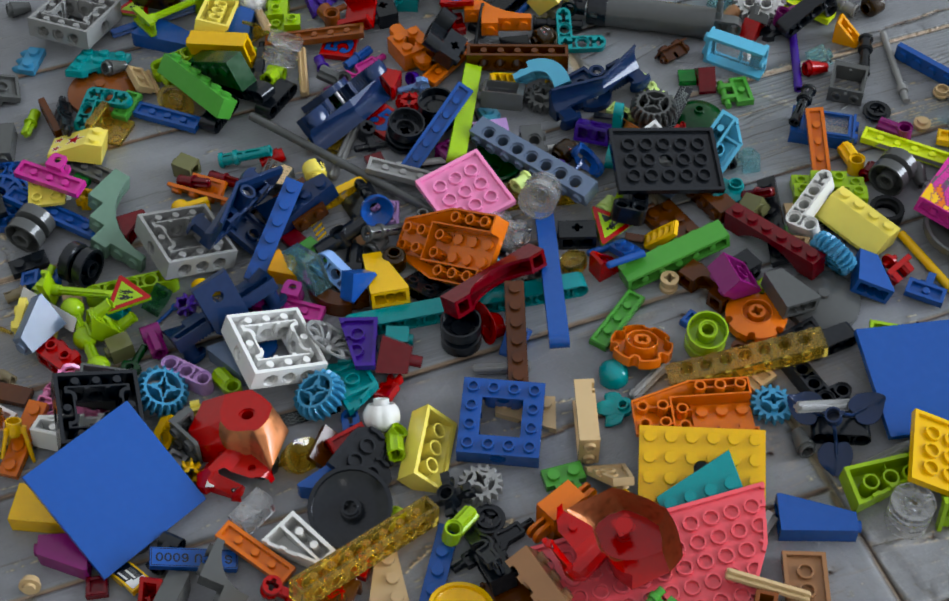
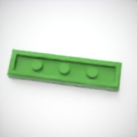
[589,289,645,352]

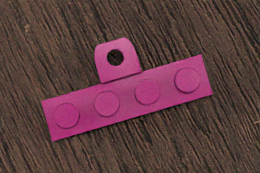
[13,153,87,199]
[249,279,327,323]

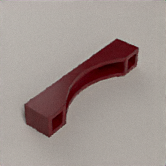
[724,202,826,280]
[440,243,547,319]

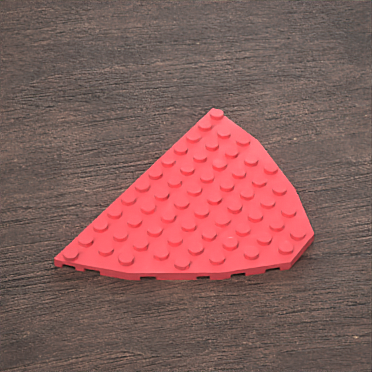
[530,482,768,601]

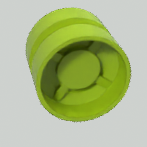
[684,311,729,362]

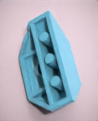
[711,109,743,174]

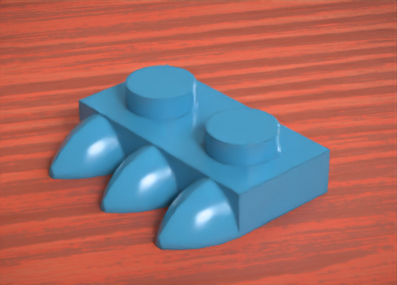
[12,47,47,76]

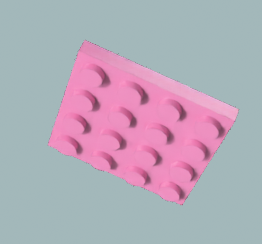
[415,148,516,215]

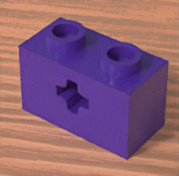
[573,118,612,147]

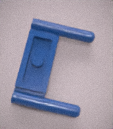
[586,238,646,269]

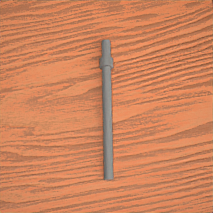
[880,31,910,104]

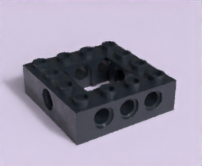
[50,369,145,451]

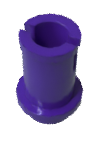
[313,55,330,72]

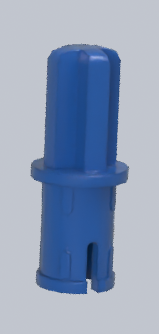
[342,45,373,71]

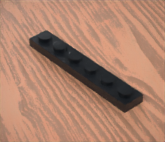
[756,175,790,268]

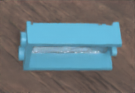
[702,26,770,81]

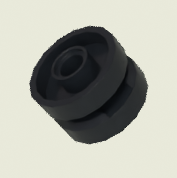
[57,241,104,288]

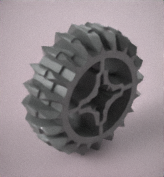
[630,88,677,127]

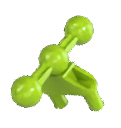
[60,297,138,367]

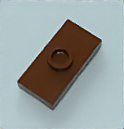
[306,424,338,469]

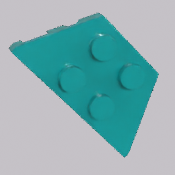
[326,359,379,416]

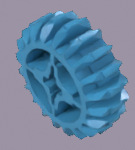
[810,230,857,276]
[138,365,189,418]
[293,369,347,422]

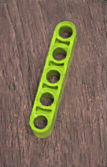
[85,270,180,308]

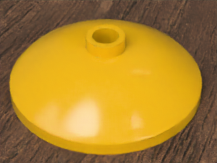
[429,582,493,601]

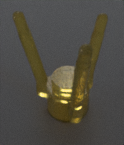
[242,20,270,44]

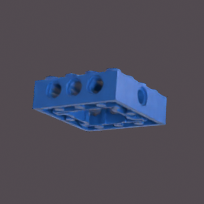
[456,377,546,468]

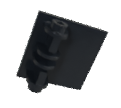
[341,179,378,220]
[404,271,451,301]

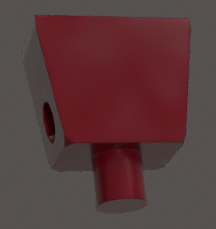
[375,335,423,374]

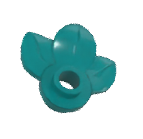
[714,178,745,202]
[597,392,632,427]

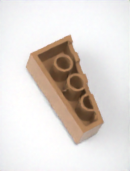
[505,545,574,601]

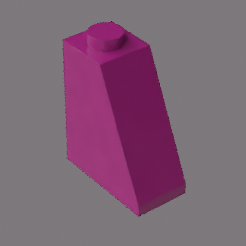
[34,533,92,580]

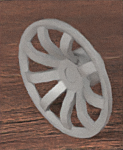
[306,320,352,361]

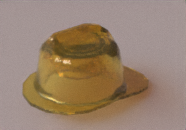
[157,85,195,115]
[279,436,316,475]

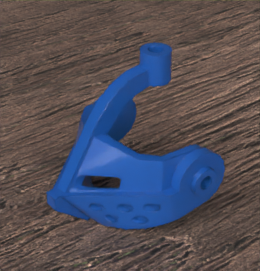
[571,142,605,178]

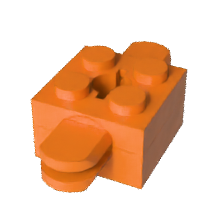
[387,24,434,71]
[526,480,597,544]

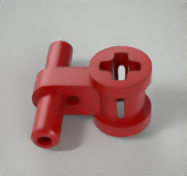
[260,575,303,601]

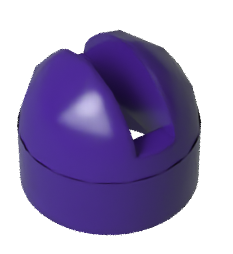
[405,71,419,85]

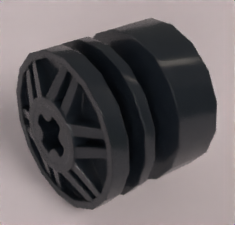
[385,107,425,155]

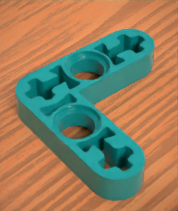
[555,7,606,53]
[74,87,133,131]
[604,102,625,169]

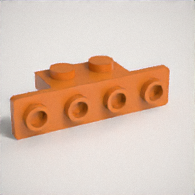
[167,172,228,206]

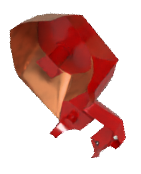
[188,390,289,502]
[541,488,683,590]

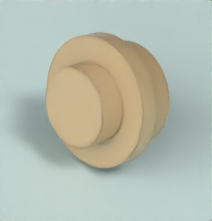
[932,84,949,99]
[913,116,931,132]
[18,575,41,595]

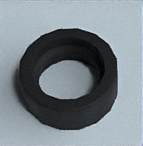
[870,195,905,226]

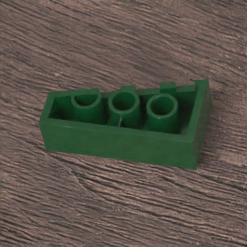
[188,50,257,92]

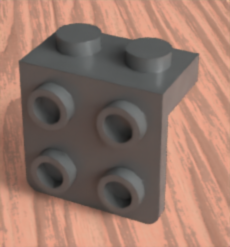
[168,406,203,465]

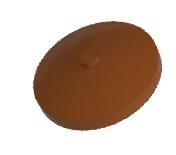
[67,71,137,119]

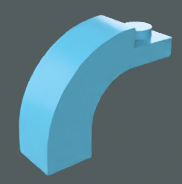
[512,58,572,88]

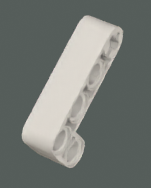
[785,169,835,240]

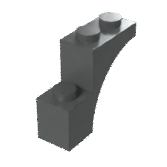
[196,538,249,601]

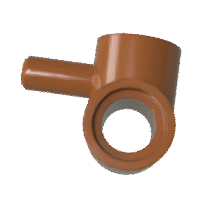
[316,3,347,27]

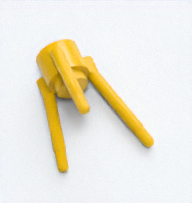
[0,417,36,463]

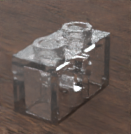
[228,487,275,535]

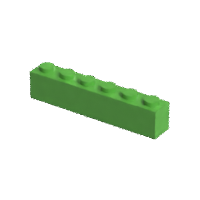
[157,52,237,120]
[618,219,730,291]

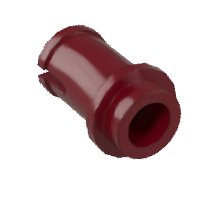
[858,161,876,182]

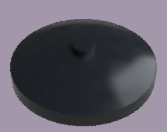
[307,465,393,551]

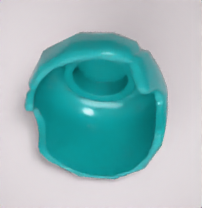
[599,359,629,390]

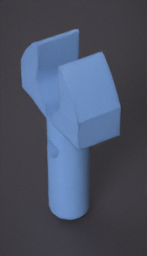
[397,76,430,94]

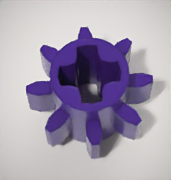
[173,293,199,317]

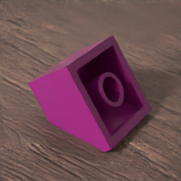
[707,252,761,300]

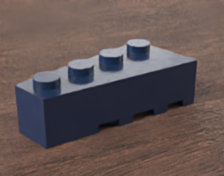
[255,173,339,236]

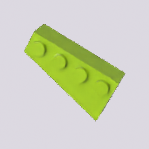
[839,452,913,513]

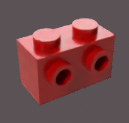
[35,336,82,373]

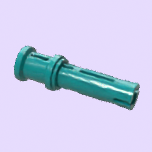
[217,145,273,168]

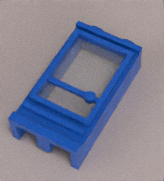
[788,105,859,149]

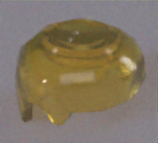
[559,249,587,273]

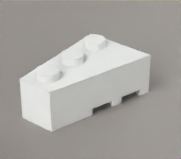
[29,413,105,451]
[261,511,341,573]

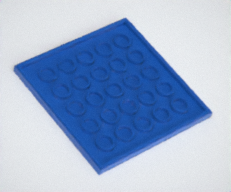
[854,319,949,440]
[22,401,206,580]

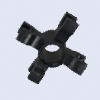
[423,471,476,520]

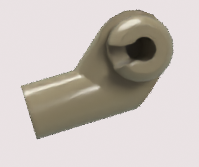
[0,369,17,384]

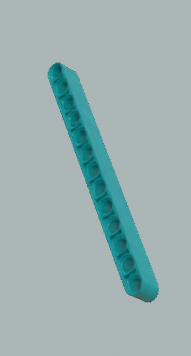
[344,271,589,335]

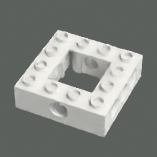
[221,307,328,390]

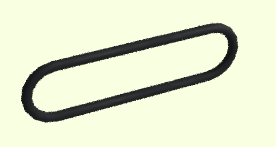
[474,3,484,44]

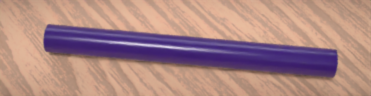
[789,33,802,93]

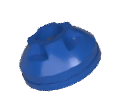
[360,194,394,226]

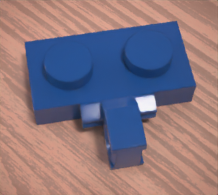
[903,271,948,308]

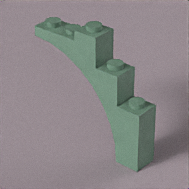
[88,168,146,273]

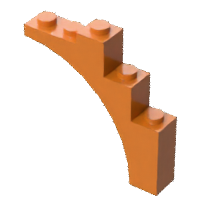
[448,0,532,36]

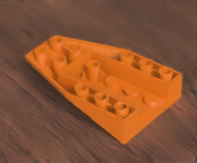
[396,208,509,295]
[630,376,760,437]

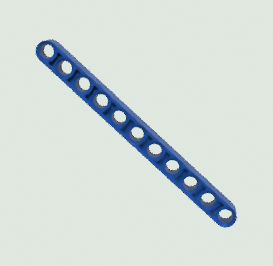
[535,209,570,349]

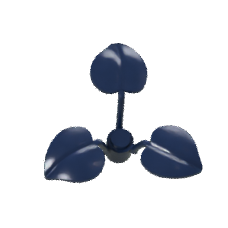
[787,391,886,477]

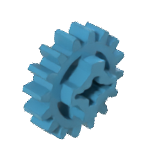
[750,384,792,426]

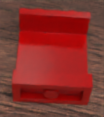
[337,0,377,30]

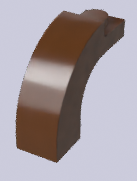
[305,274,370,317]

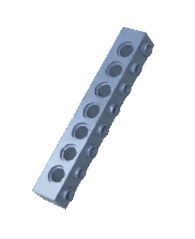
[469,116,599,206]

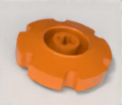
[724,293,788,344]
[609,324,673,370]

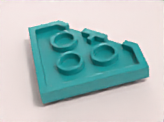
[65,49,132,78]

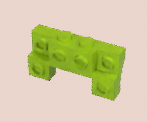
[265,0,301,34]
[790,170,869,204]

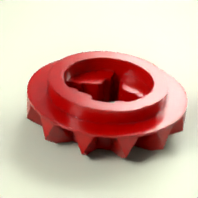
[395,91,418,111]

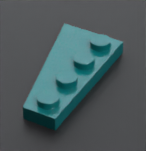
[656,450,743,508]

